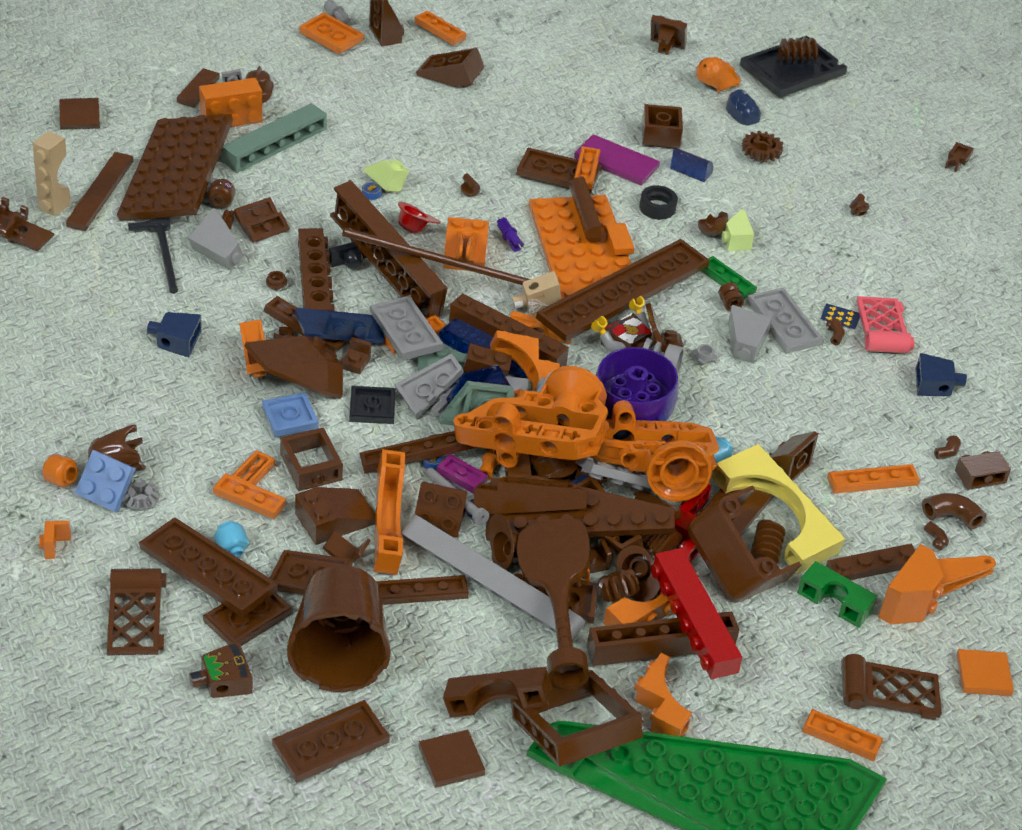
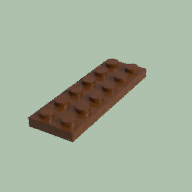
[139,517,278,617]

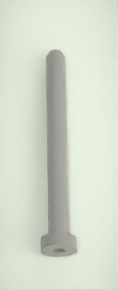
[426,468,489,525]

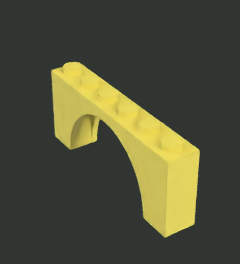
[712,444,845,574]

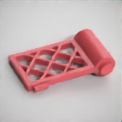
[856,296,914,354]

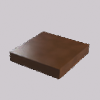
[418,729,485,788]

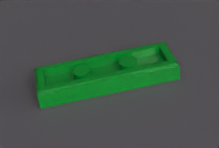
[701,256,757,299]

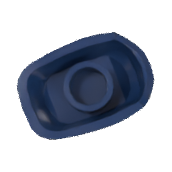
[726,89,761,126]

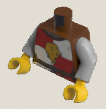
[591,296,653,353]

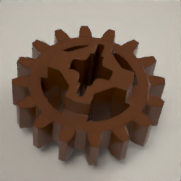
[742,131,783,162]

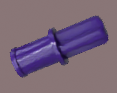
[497,217,524,252]

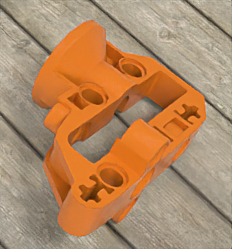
[453,366,609,468]
[568,400,719,502]

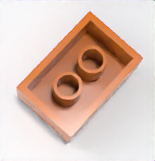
[199,78,262,127]

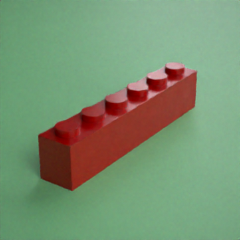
[651,548,742,680]

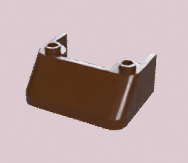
[687,485,801,603]

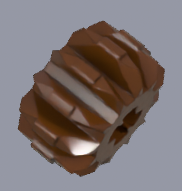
[598,569,640,602]

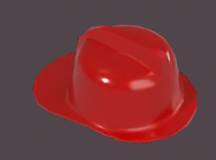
[398,202,441,233]

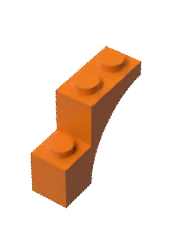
[239,319,267,378]
[490,330,560,392]
[634,653,692,736]

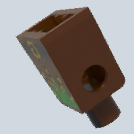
[189,641,253,698]

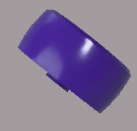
[596,347,679,421]

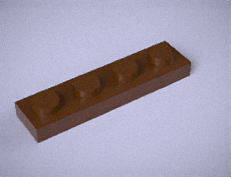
[263,296,347,353]
[826,543,915,580]

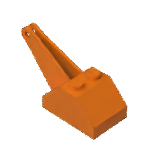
[443,217,489,271]
[878,544,996,624]

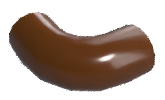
[922,493,986,530]

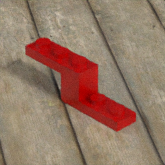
[675,484,712,563]

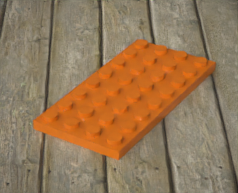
[529,195,631,299]

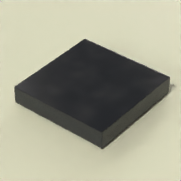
[349,386,396,424]

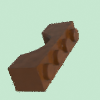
[443,666,553,718]

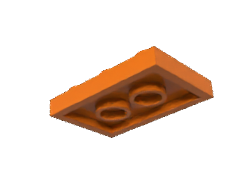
[299,12,364,54]

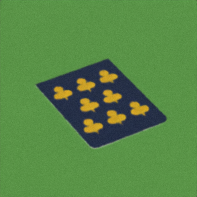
[820,303,860,329]

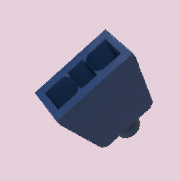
[147,312,202,357]
[915,353,967,396]

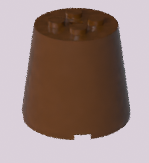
[287,565,391,692]

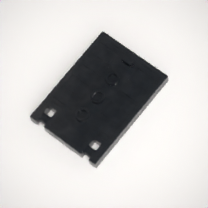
[740,35,847,98]

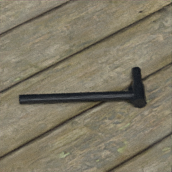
[128,218,178,294]

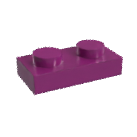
[437,454,488,494]

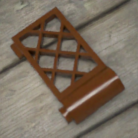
[107,568,167,656]
[841,654,942,720]

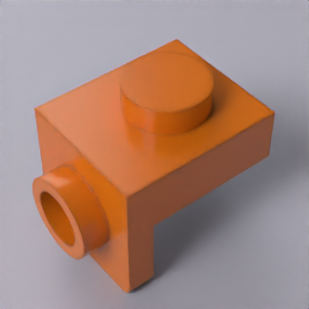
[39,520,71,559]

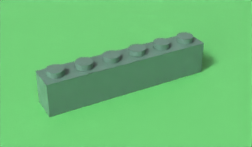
[222,103,327,173]

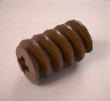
[778,38,818,61]
[750,519,786,564]

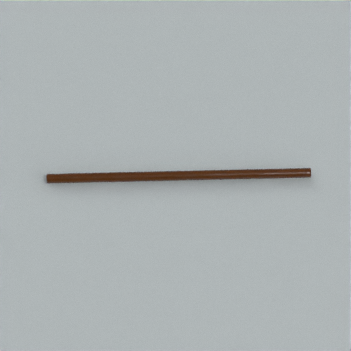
[342,228,530,286]

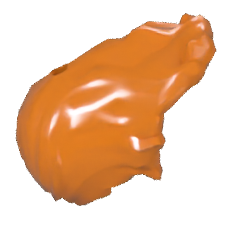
[696,57,741,93]

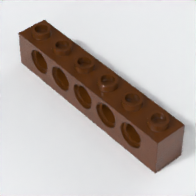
[298,228,335,311]

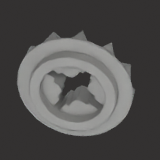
[122,479,160,510]

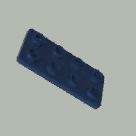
[295,308,385,344]

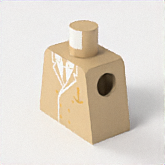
[512,271,561,316]

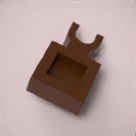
[945,142,974,172]

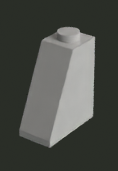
[188,208,244,270]
[728,305,772,363]

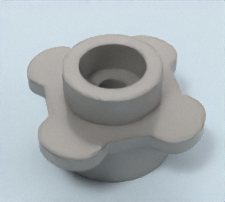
[692,344,717,364]

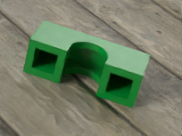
[797,561,878,628]

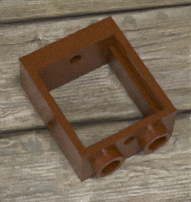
[280,427,343,491]

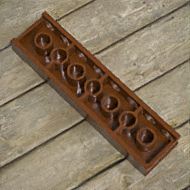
[330,179,448,318]

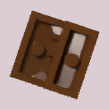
[59,98,100,130]
[233,197,290,243]

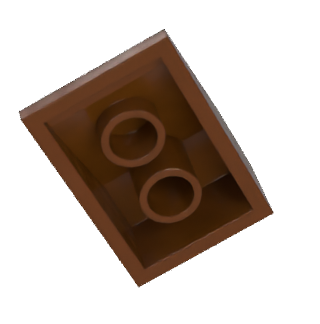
[369,0,404,47]
[416,47,485,87]
[295,487,376,545]

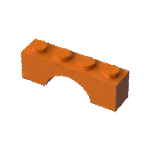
[603,587,673,626]

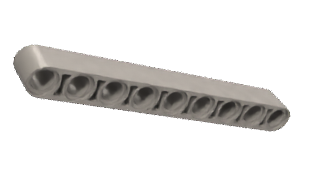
[401,514,586,642]

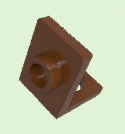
[322,531,371,564]

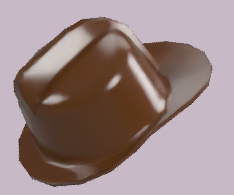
[245,66,274,103]
[530,455,579,478]
[488,514,519,570]
[616,545,660,602]

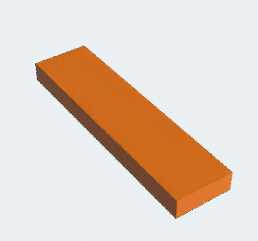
[827,464,920,494]

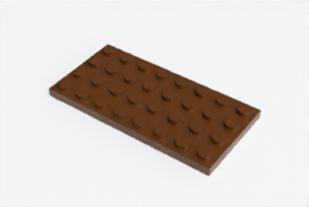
[117,113,233,220]

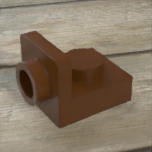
[341,337,371,375]
[588,538,613,574]

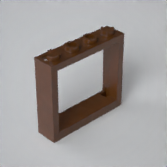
[511,670,644,767]

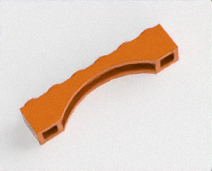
[373,449,405,575]

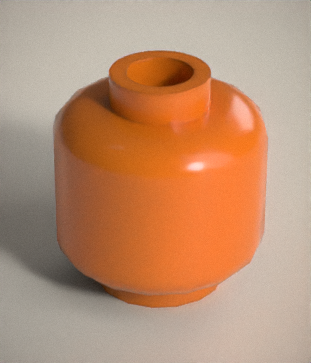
[42,454,78,487]

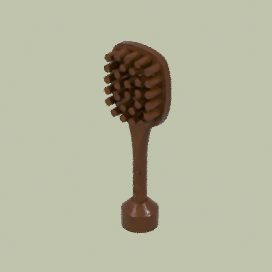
[517,518,591,689]

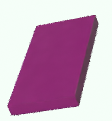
[574,134,660,186]

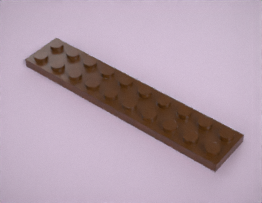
[536,239,710,342]

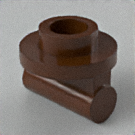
[461,173,480,197]
[850,193,870,217]

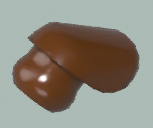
[924,521,949,551]

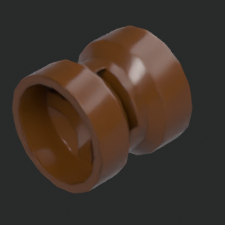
[718,282,744,311]

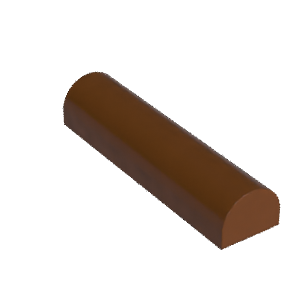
[569,176,601,243]

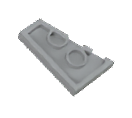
[394,353,464,419]

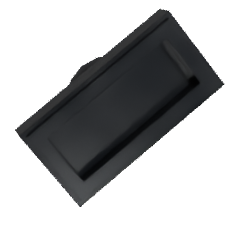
[328,241,366,269]

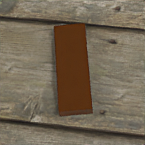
[177,68,220,108]

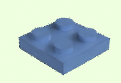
[262,392,319,437]
[75,450,136,512]

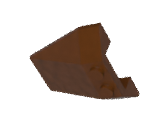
[244,335,343,399]

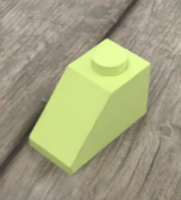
[363,159,409,192]
[722,209,754,251]

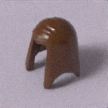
[88,424,146,471]

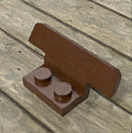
[646,303,684,352]

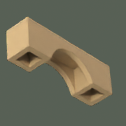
[32,131,71,216]

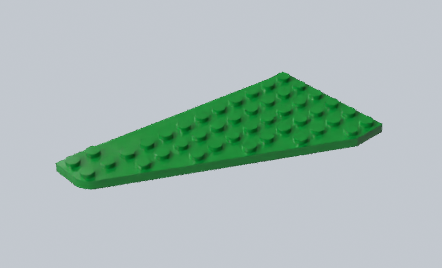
[527,721,887,830]

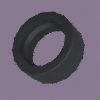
[639,185,678,220]

